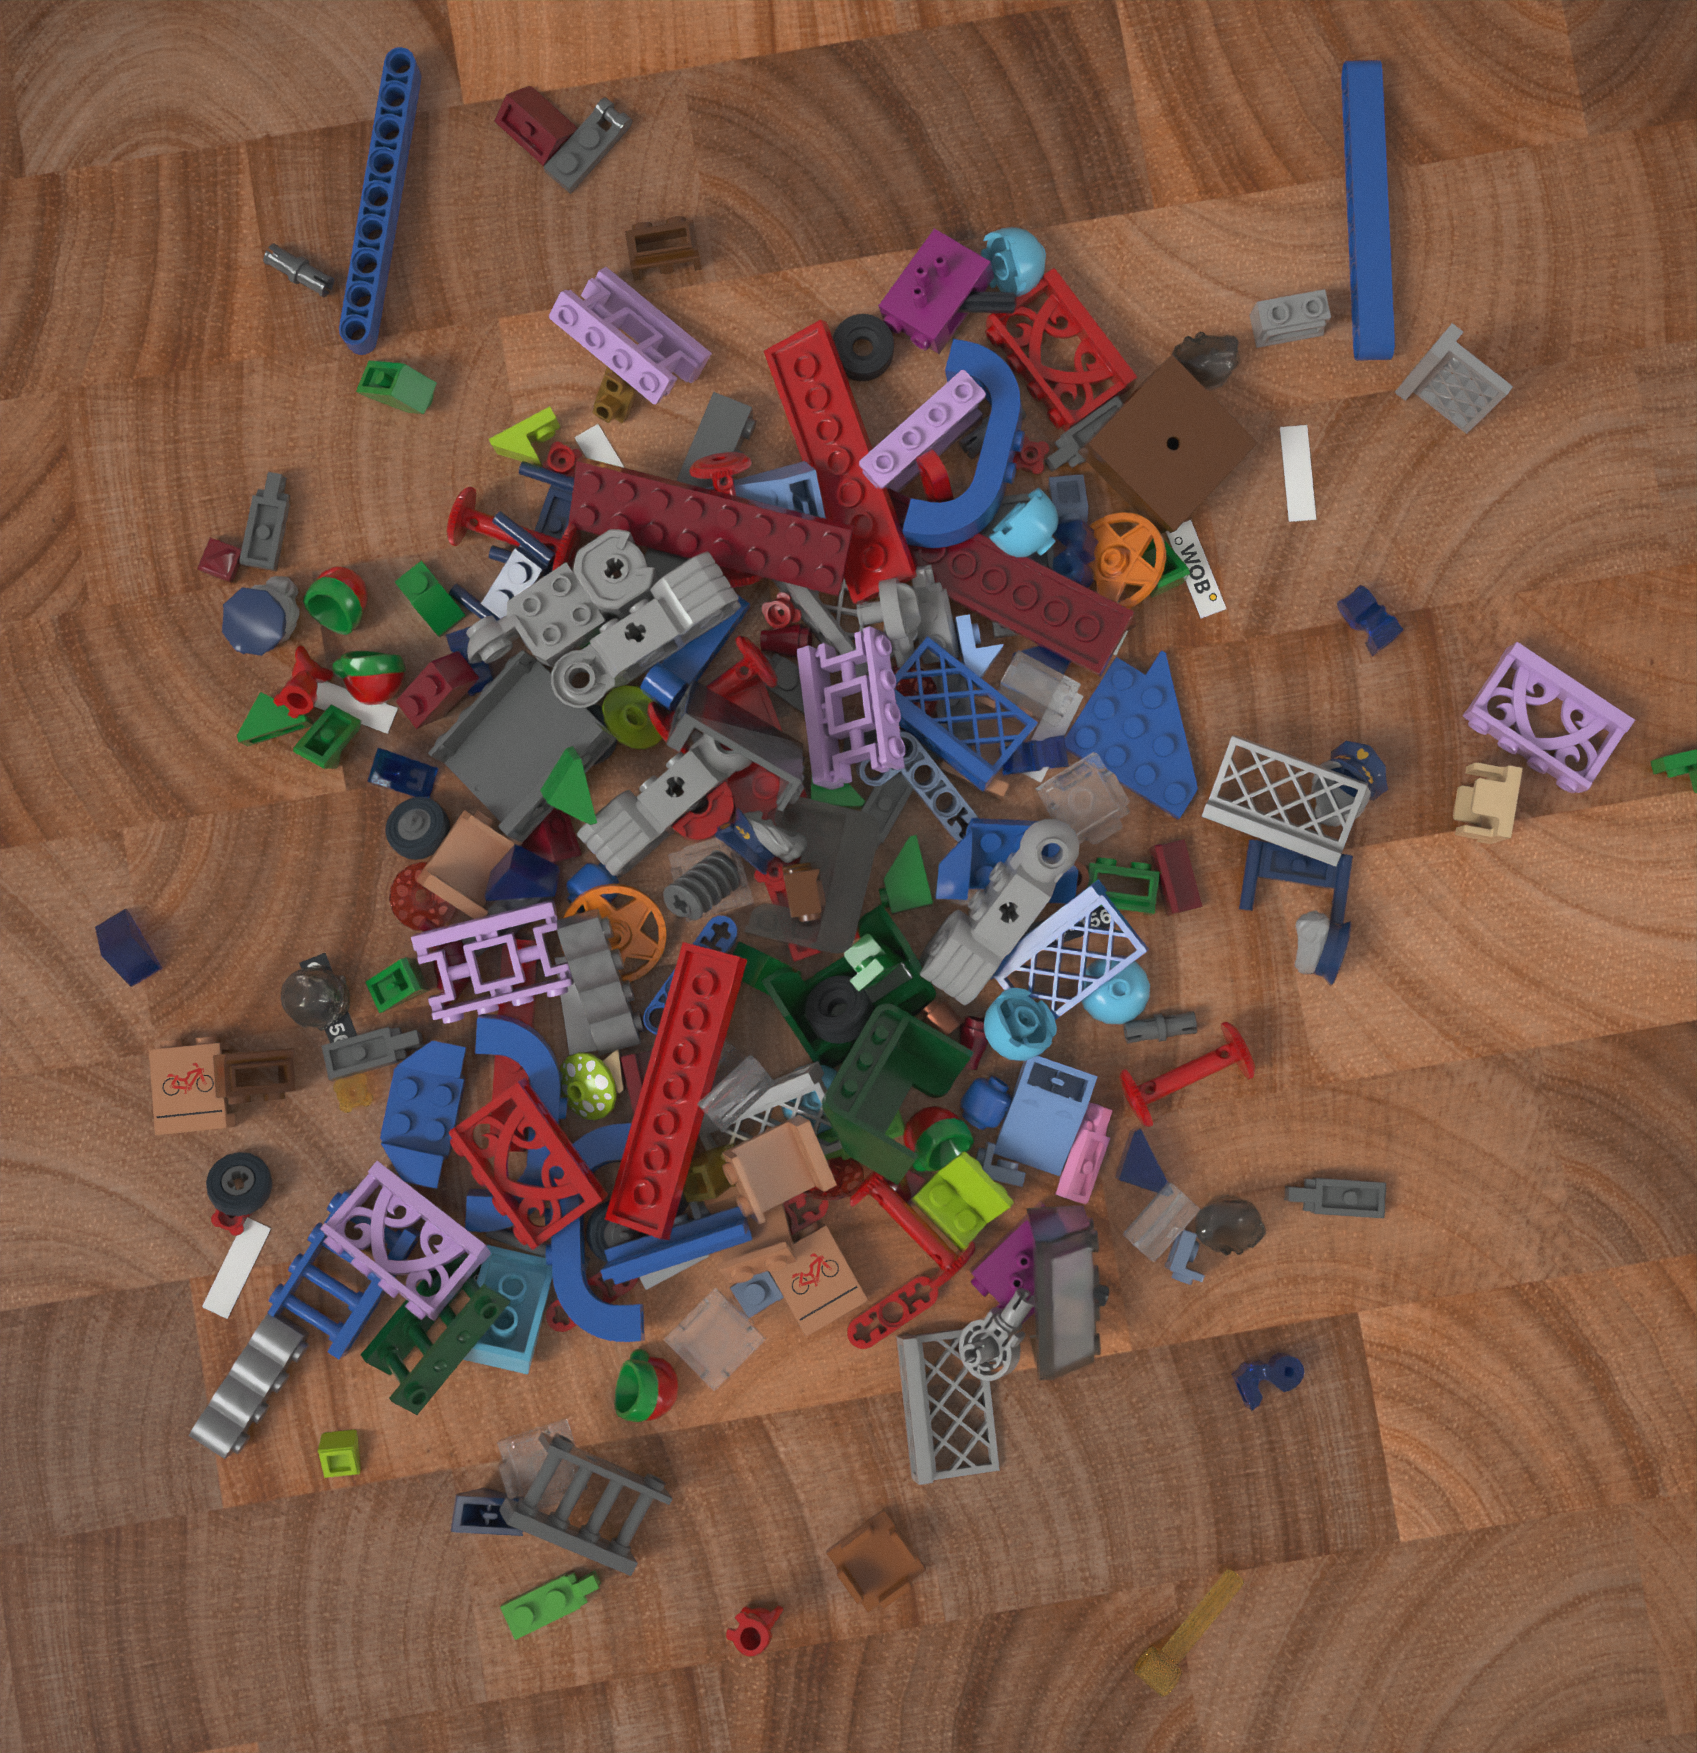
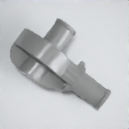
[856,578,921,668]
[959,1288,1037,1381]

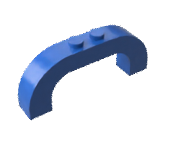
[902,339,1025,548]
[465,1014,567,1232]
[545,1123,645,1342]

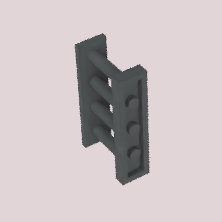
[499,1432,673,1576]

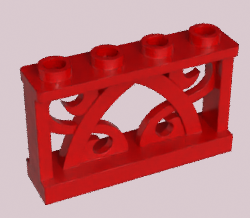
[985,268,1137,432]
[448,1078,608,1250]

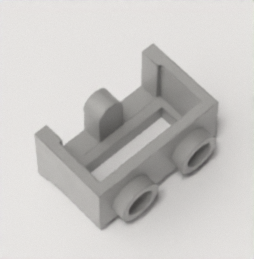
[1249,289,1331,348]

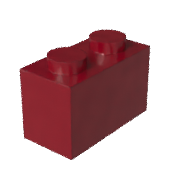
[395,651,479,729]

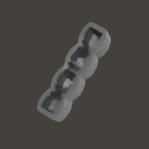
[557,908,645,1056]
[189,1313,309,1459]

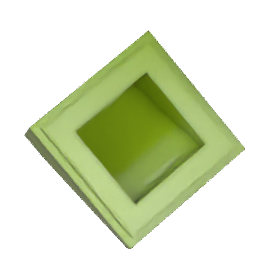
[318,1430,361,1478]

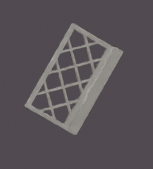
[1394,323,1513,434]
[772,579,918,678]
[1201,735,1368,867]
[699,1062,842,1186]
[896,1328,1000,1485]

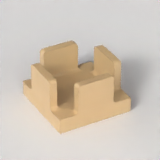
[1453,763,1523,844]

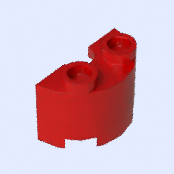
[672,781,736,843]

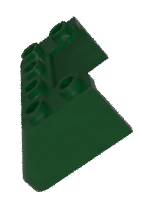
[761,904,936,1068]
[822,1004,974,1185]

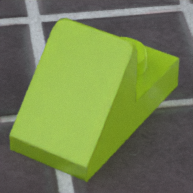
[489,406,561,467]

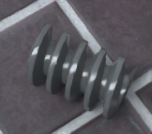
[663,850,741,920]

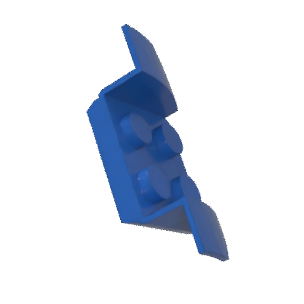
[936,818,1078,904]
[380,1041,467,1188]

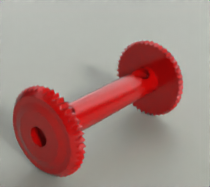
[689,452,765,588]
[446,487,581,571]
[647,636,777,753]
[1119,1022,1256,1127]
[850,1171,975,1288]

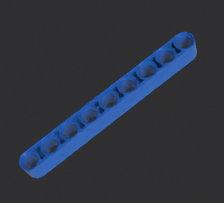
[339,47,421,355]
[1341,60,1395,361]

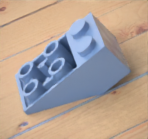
[707,461,826,519]
[994,1056,1098,1176]

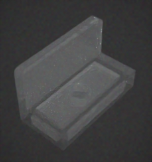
[1123,1182,1201,1263]

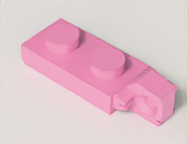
[1056,1102,1112,1204]

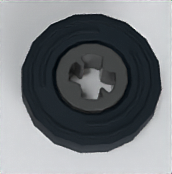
[206,1152,273,1216]

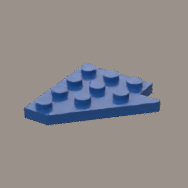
[1060,650,1198,820]

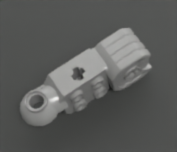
[466,529,659,667]
[551,552,741,708]
[577,733,753,878]
[918,819,1079,1005]

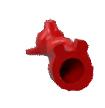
[273,645,333,718]
[726,1605,784,1657]

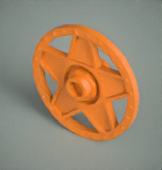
[1066,512,1166,609]
[560,884,667,982]

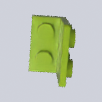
[911,1152,1014,1251]

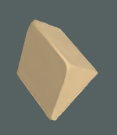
[602,1049,626,1093]

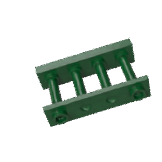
[360,1252,511,1415]

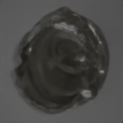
[1172,331,1240,391]
[281,965,351,1031]
[1195,1194,1266,1256]

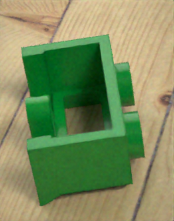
[1085,857,1160,916]

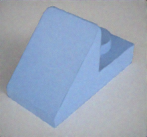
[954,614,1003,689]

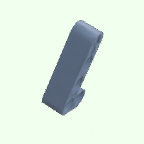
[856,729,978,843]

